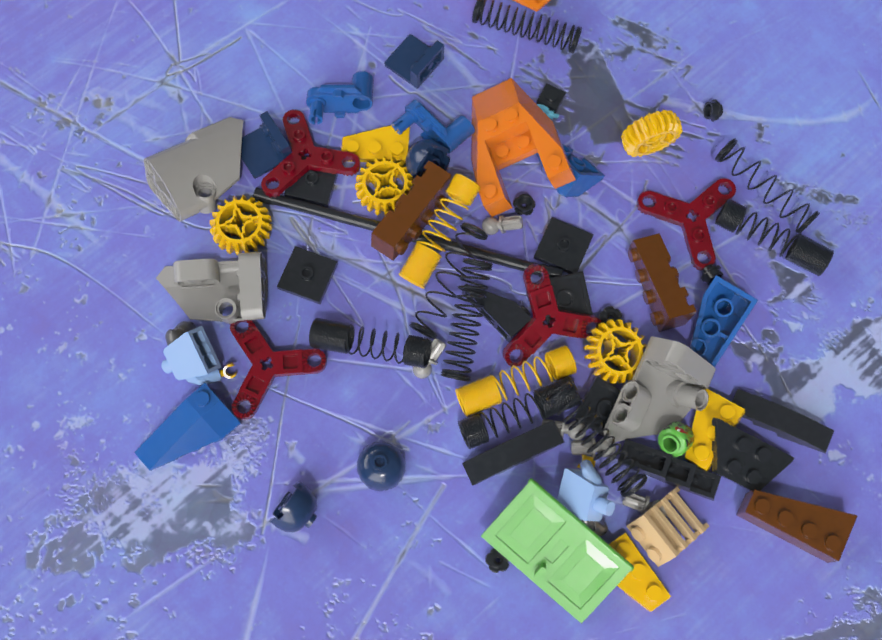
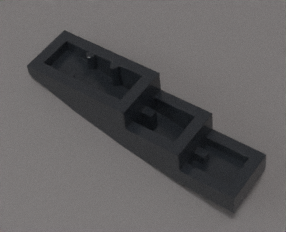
[732,389,834,454]
[462,420,565,486]
[618,439,721,501]

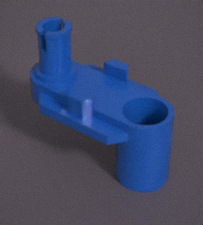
[306,71,374,124]
[391,100,475,154]

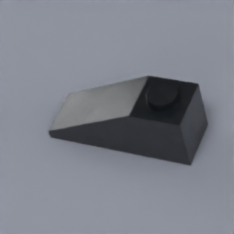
[462,284,532,342]

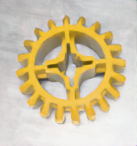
[621,110,683,157]
[355,156,414,216]
[210,195,272,256]
[584,319,647,384]

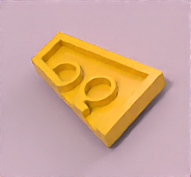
[341,125,410,164]
[685,389,745,471]
[609,533,671,612]

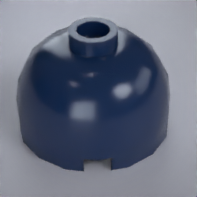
[405,139,450,179]
[357,442,405,491]
[269,481,317,533]

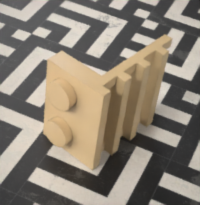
[626,486,709,567]

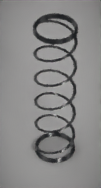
[715,138,820,234]
[409,222,488,339]

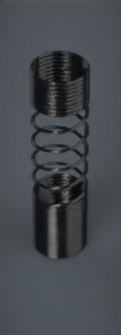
[715,198,834,276]
[309,318,432,369]
[458,376,581,450]

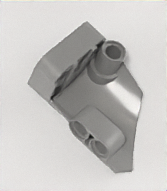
[144,117,243,222]
[156,252,268,324]
[603,336,716,443]

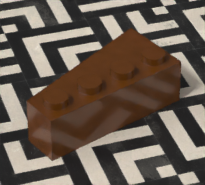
[371,161,451,261]
[628,233,697,332]
[736,490,858,563]

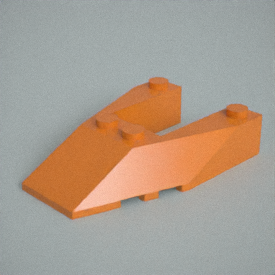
[471,78,576,217]

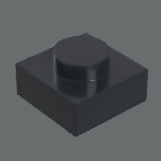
[536,83,566,114]

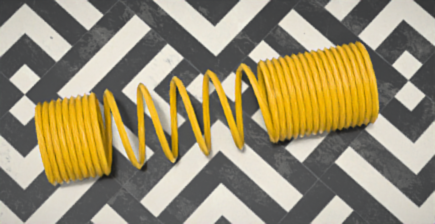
[398,174,480,289]
[455,345,577,417]

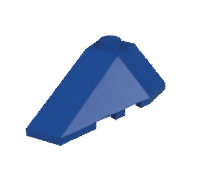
[536,144,605,198]
[690,275,758,367]
[134,383,241,471]

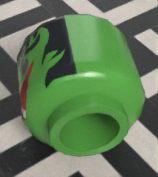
[658,421,694,457]

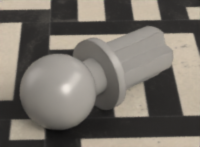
[482,215,523,235]
[413,338,446,379]
[542,419,586,440]
[571,438,616,458]
[622,491,667,517]

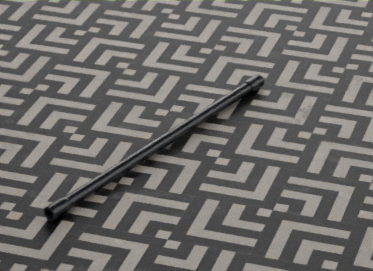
[253,187,563,278]

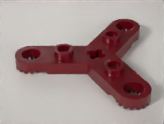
[261,110,360,198]
[636,178,736,271]
[503,264,602,367]
[230,320,327,420]

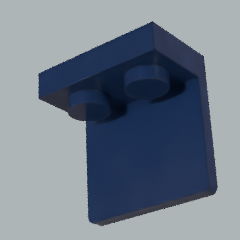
[384,34,444,89]
[241,111,292,179]

